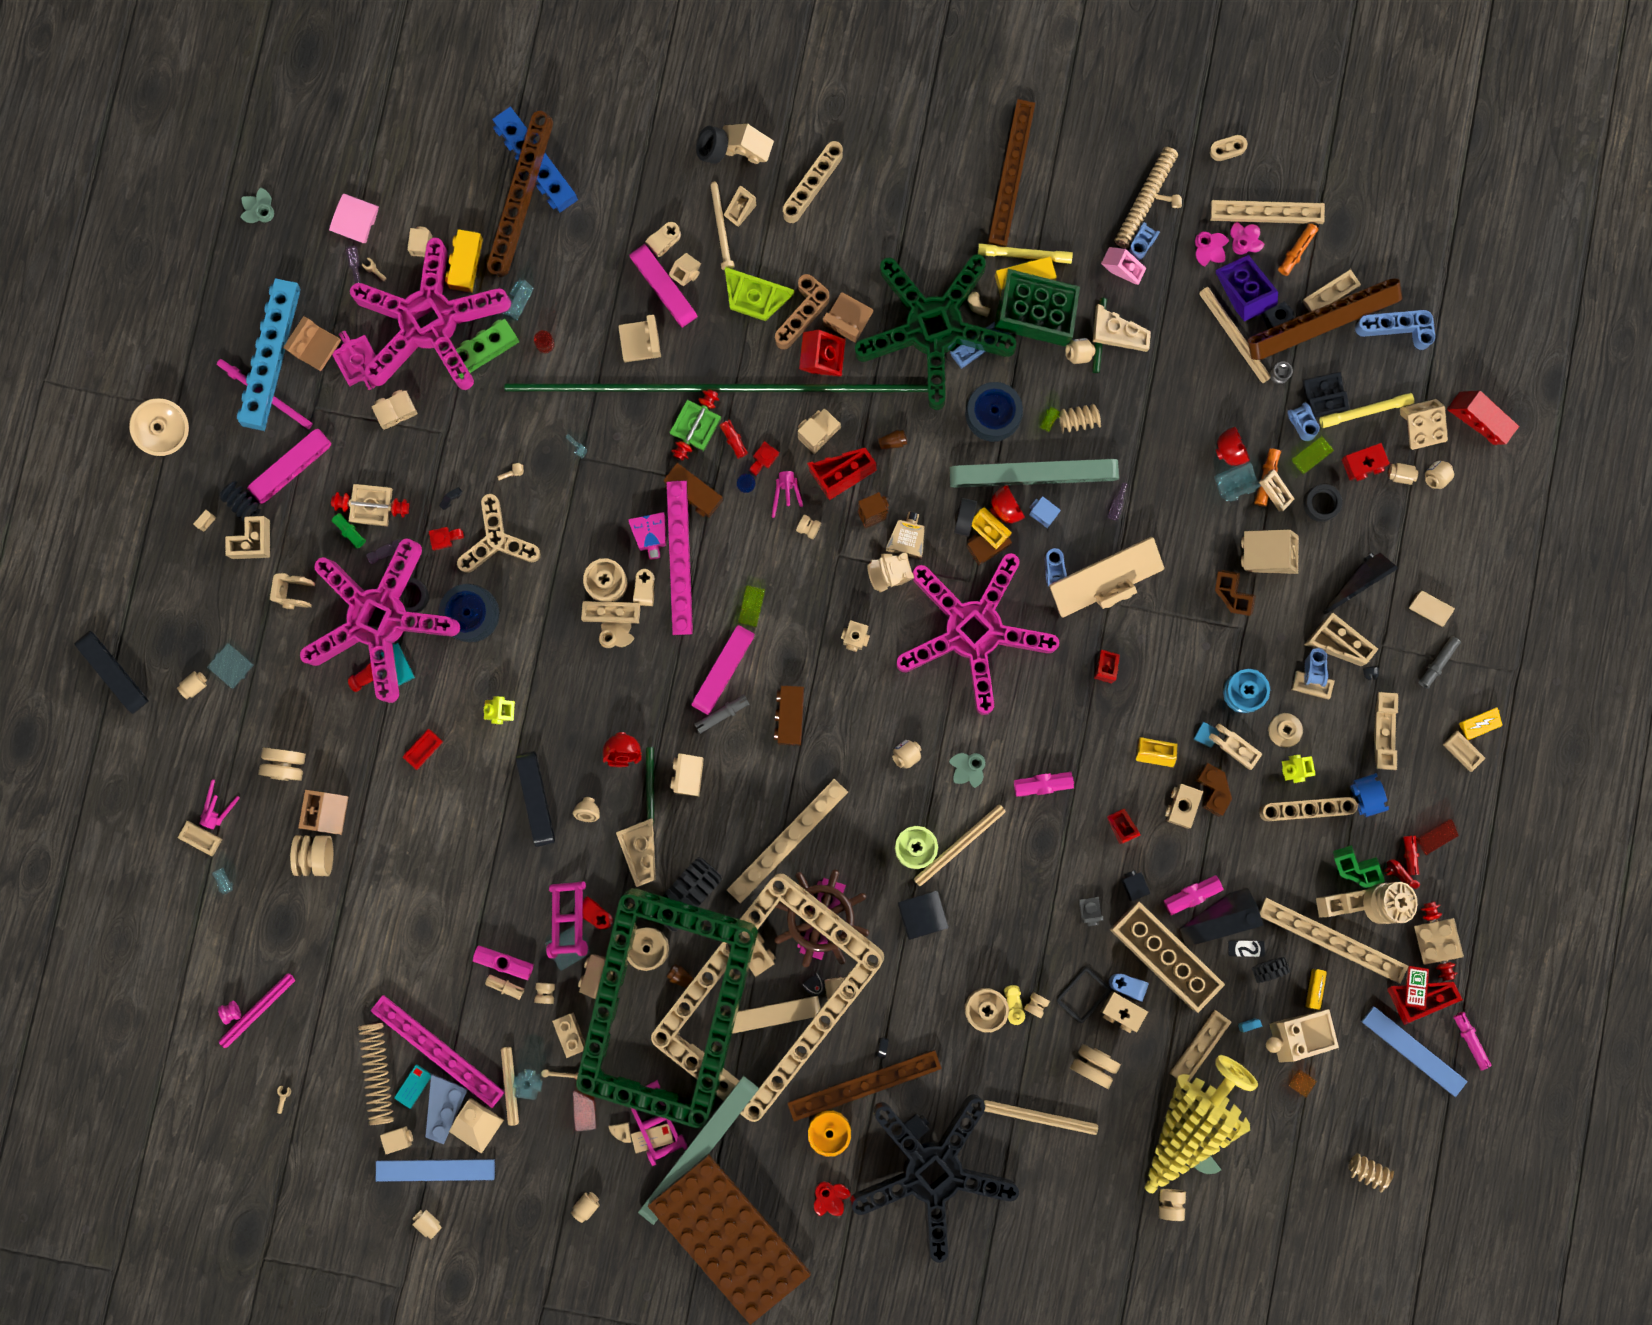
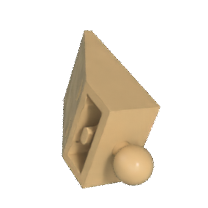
[1266,1009,1339,1062]

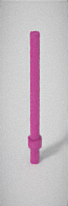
[217,359,313,429]

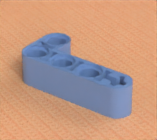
[1355,310,1435,350]

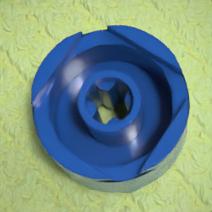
[1350,773,1389,817]

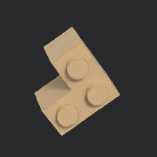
[723,124,774,164]
[798,408,841,454]
[226,516,270,559]

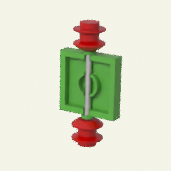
[670,389,721,461]

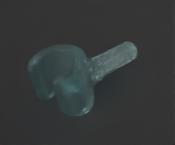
[566,434,587,458]

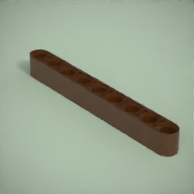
[487,111,553,277]
[1248,278,1402,360]

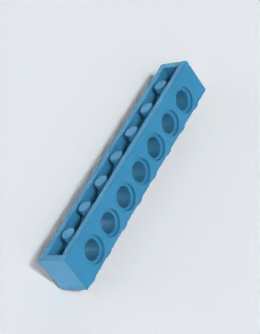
[237,279,301,431]

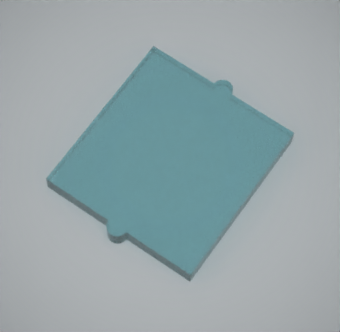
[207,643,254,689]
[545,926,590,971]

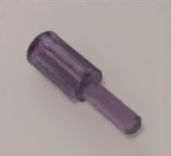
[346,246,360,284]
[1107,482,1128,521]

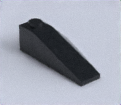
[1323,553,1398,614]

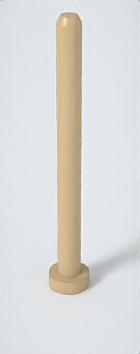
[710,182,734,270]

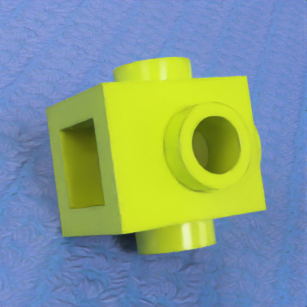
[484,696,515,724]
[1282,755,1315,783]

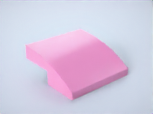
[329,194,379,243]

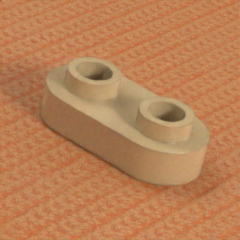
[1210,135,1247,161]

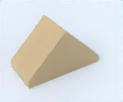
[724,186,756,226]

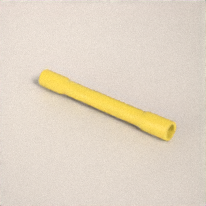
[978,244,1073,264]
[1319,393,1414,428]

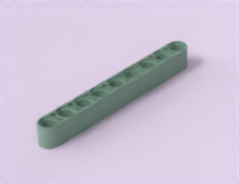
[949,459,1119,488]
[638,1076,759,1225]

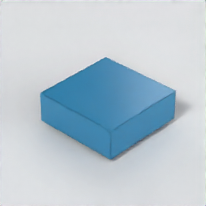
[1194,722,1220,748]
[1238,1018,1262,1032]

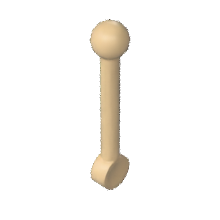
[541,1069,578,1080]

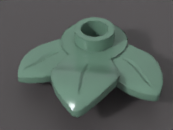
[240,188,274,223]
[949,753,985,788]

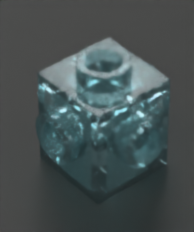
[513,1069,543,1100]

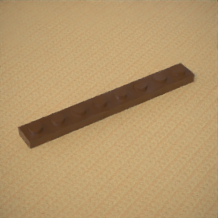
[988,99,1035,247]
[787,1050,942,1122]

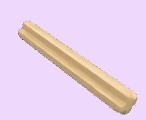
[501,1047,519,1126]

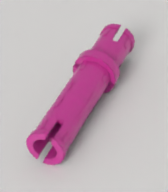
[1453,1012,1492,1070]

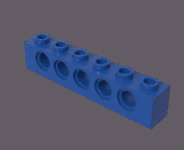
[492,106,578,213]

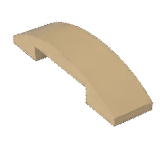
[1374,692,1398,770]

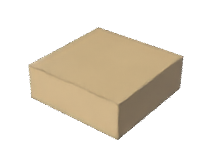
[193,510,216,532]

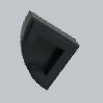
[439,487,463,510]

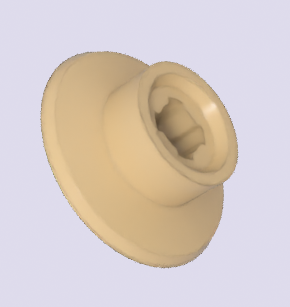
[1268,713,1303,748]

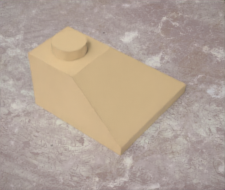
[449,1098,504,1154]

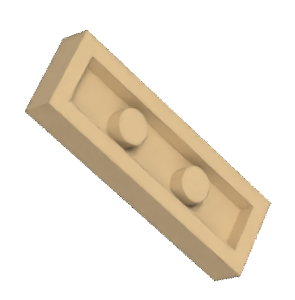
[1302,269,1361,312]
[581,601,640,623]

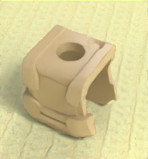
[867,553,914,592]
[270,573,315,609]

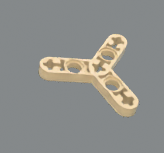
[457,494,541,573]

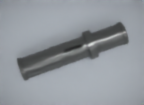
[1418,636,1461,689]
[694,694,750,734]

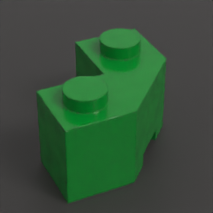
[1333,845,1385,888]

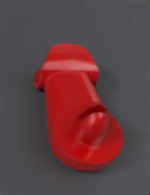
[348,663,373,692]
[1384,860,1420,889]

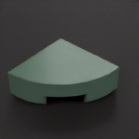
[1195,1156,1221,1174]

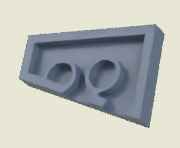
[425,1074,468,1144]

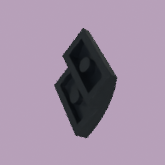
[1302,372,1350,417]
[898,891,948,940]

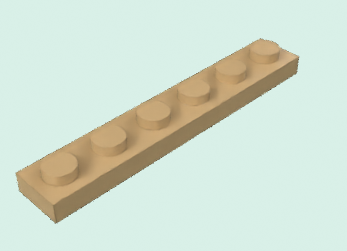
[1210,200,1325,224]

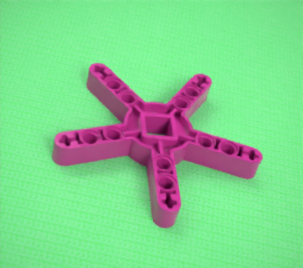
[350,238,511,390]
[300,539,460,703]
[896,553,1059,715]

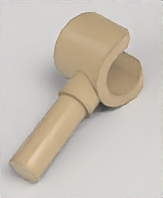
[1156,194,1182,208]
[362,258,387,282]
[498,463,524,480]
[277,1086,291,1114]

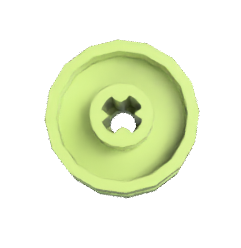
[895,826,938,869]

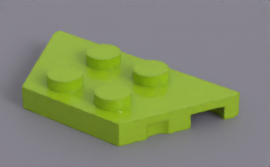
[725,267,794,321]

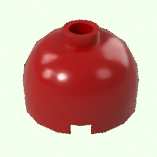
[1215,427,1250,466]
[990,484,1025,524]
[603,732,642,767]

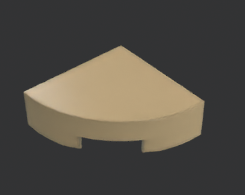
[609,1122,632,1143]

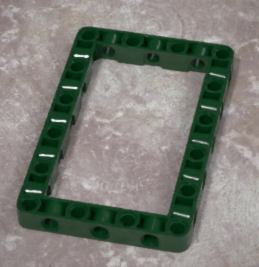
[576,888,758,1128]

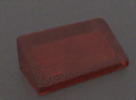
[1416,819,1459,855]
[573,1090,596,1131]

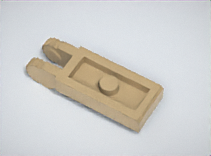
[1209,724,1262,770]

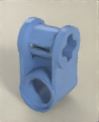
[1128,222,1160,261]
[1288,402,1320,441]
[1044,548,1067,586]
[1304,648,1328,687]
[1109,974,1149,1002]

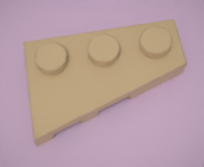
[1093,304,1151,352]
[616,819,656,887]

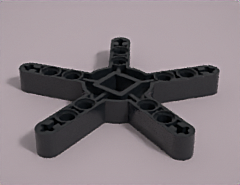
[850,1094,1019,1263]

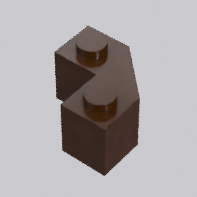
[1215,570,1256,616]
[1195,763,1232,817]

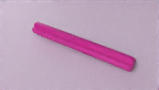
[218,974,295,1048]

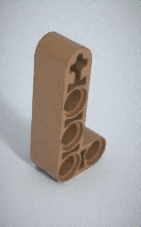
[775,274,829,349]

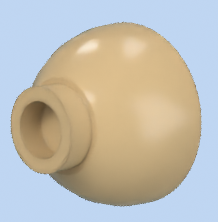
[573,797,600,822]

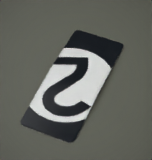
[1228,941,1265,957]

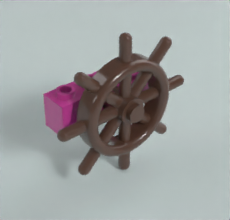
[775,869,869,967]

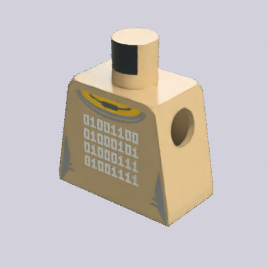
[886,512,924,559]

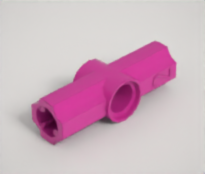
[1014,772,1074,797]
[1163,875,1223,915]
[473,945,534,980]

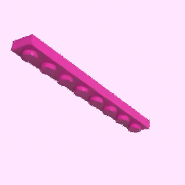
[667,481,693,635]
[371,995,505,1108]

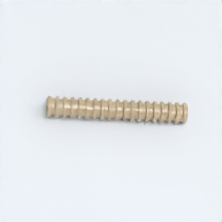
[1114,147,1178,248]

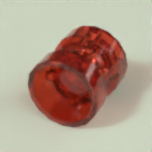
[534,330,555,353]

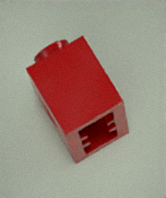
[1342,443,1390,481]

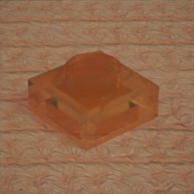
[1288,1070,1317,1098]

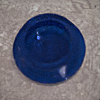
[737,474,756,493]

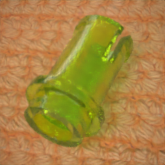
[1039,407,1060,433]

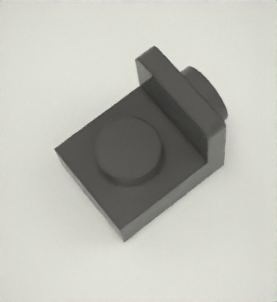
[1079,897,1103,926]

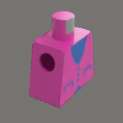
[629,512,667,560]

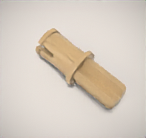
[485,975,525,1000]

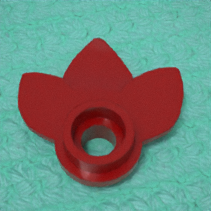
[814,1182,851,1216]

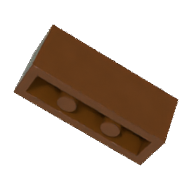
[663,463,723,518]
[857,492,889,529]
[774,686,804,746]

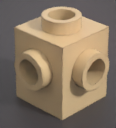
[841,620,870,652]

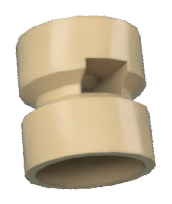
[1159,1189,1186,1221]

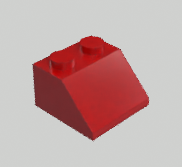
[799,330,846,376]

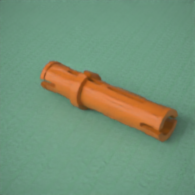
[1278,223,1318,276]
[1254,448,1281,506]

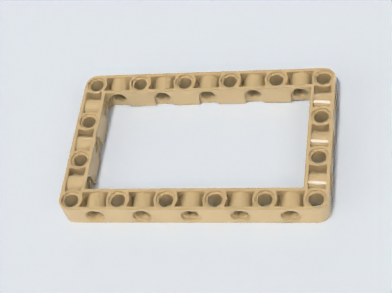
[651,874,884,1122]

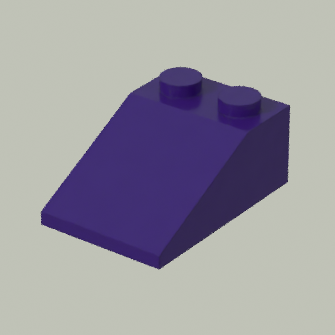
[1216,255,1278,322]

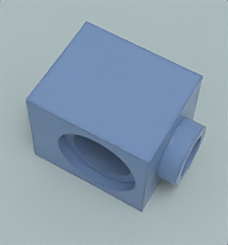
[1029,496,1061,528]

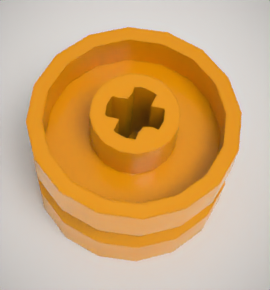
[808,1110,851,1157]

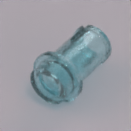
[212,868,233,894]

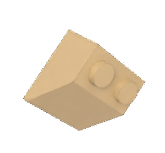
[578,954,614,999]

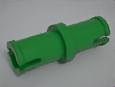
[331,513,366,548]

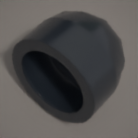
[1363,666,1379,681]

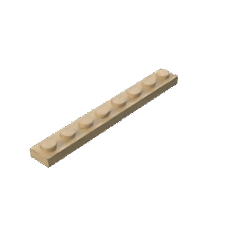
[727,779,848,904]
[1259,898,1408,984]

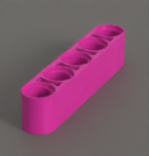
[629,244,698,328]
[247,429,331,504]
[692,625,755,715]

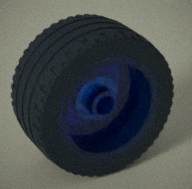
[965,382,1023,442]
[438,584,500,642]

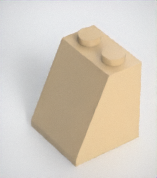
[1241,530,1299,574]

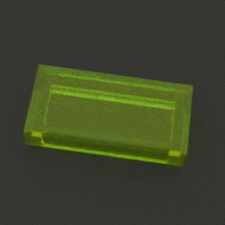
[1292,436,1334,475]
[738,585,765,627]

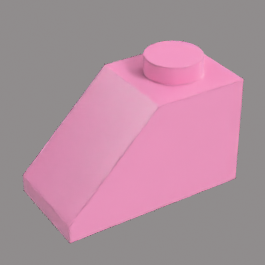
[1101,247,1146,285]

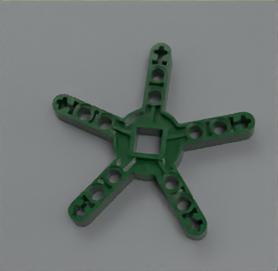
[855,255,1016,410]

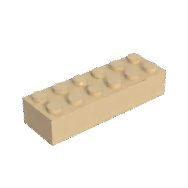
[1109,902,1225,1013]

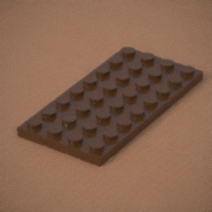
[648,1154,811,1325]

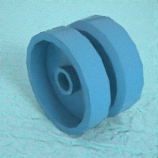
[1223,669,1270,713]

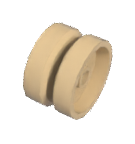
[583,559,627,602]
[258,748,306,781]
[627,927,670,971]
[965,988,1009,1032]
[1070,1044,1121,1089]

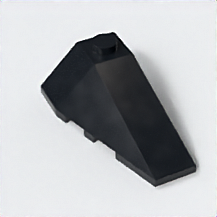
[1179,888,1263,947]

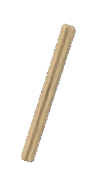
[1200,287,1271,383]
[914,805,1006,886]
[984,1100,1098,1135]

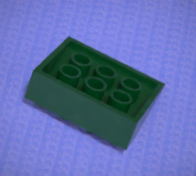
[994,269,1080,347]

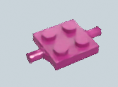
[332,331,383,390]

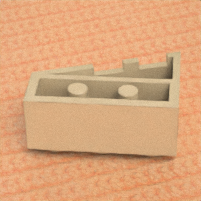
[1304,613,1378,666]

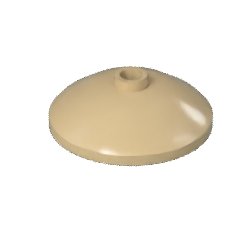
[129,399,189,456]

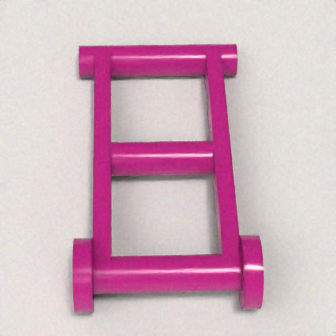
[546,882,588,958]
[628,1080,688,1166]

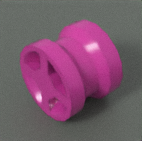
[218,1001,241,1025]

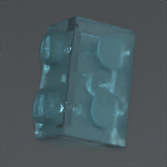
[1214,461,1261,501]

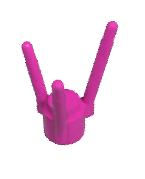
[772,471,803,518]
[200,780,240,829]

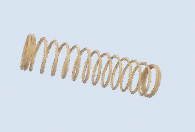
[358,1023,394,1125]

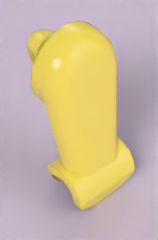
[1004,985,1025,1025]

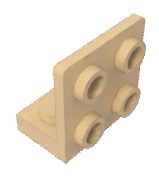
[619,315,661,362]
[1400,399,1448,450]

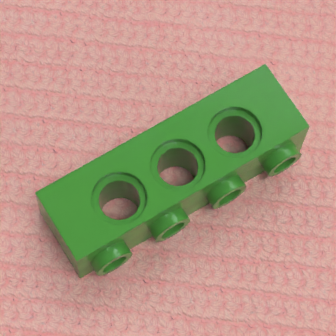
[442,319,519,379]

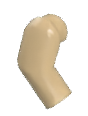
[968,292,991,317]

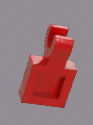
[750,441,780,476]
[429,527,464,551]

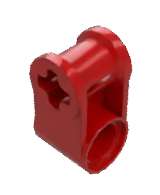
[583,896,613,929]

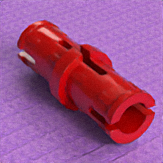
[720,420,748,459]
[1403,836,1420,875]

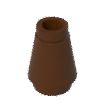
[878,429,908,450]
[666,964,694,989]

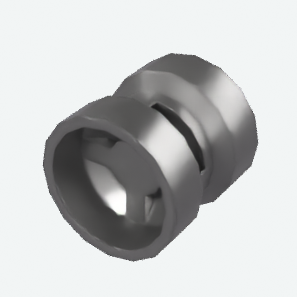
[1270,361,1293,384]

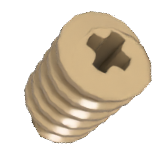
[1059,404,1101,433]
[1348,1153,1394,1193]

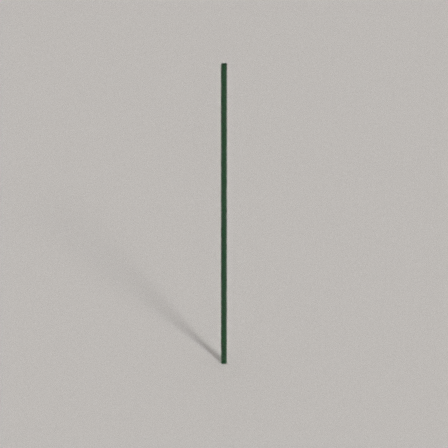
[504,384,939,392]

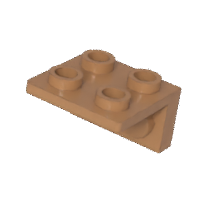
[823,293,873,343]
[283,316,341,371]

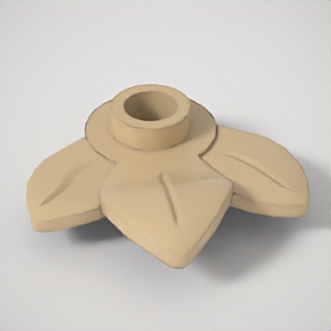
[599,622,634,648]

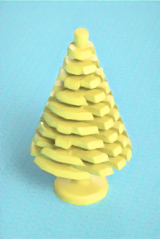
[1145,1055,1258,1194]

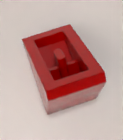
[1094,650,1120,683]
[1107,809,1140,844]

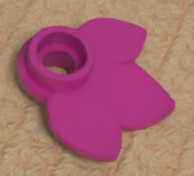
[1230,222,1265,255]
[1195,232,1229,267]

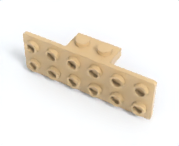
[1049,537,1164,617]

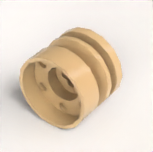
[290,835,333,876]
[1363,882,1418,924]

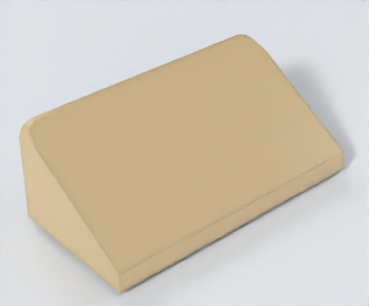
[1409,590,1455,627]

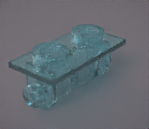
[502,279,534,321]

